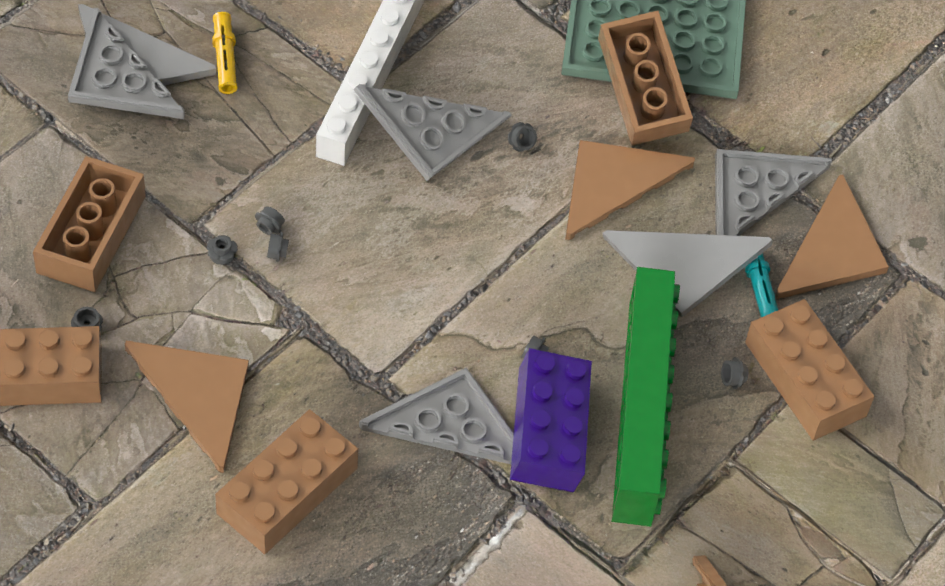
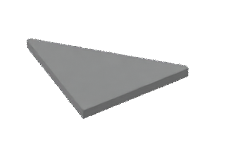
[78,4,216,85]
[68,8,185,119]
[354,84,512,181]
[715,149,832,236]
[603,230,772,317]
[359,368,514,464]

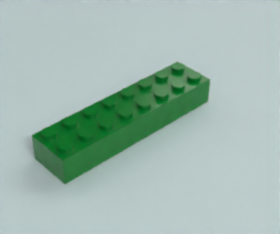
[611,267,680,527]

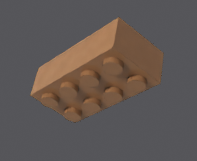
[598,11,693,146]
[33,156,146,292]
[745,299,875,441]
[0,326,102,406]
[215,409,358,554]

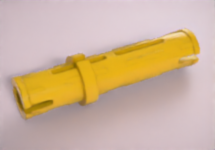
[212,12,238,94]

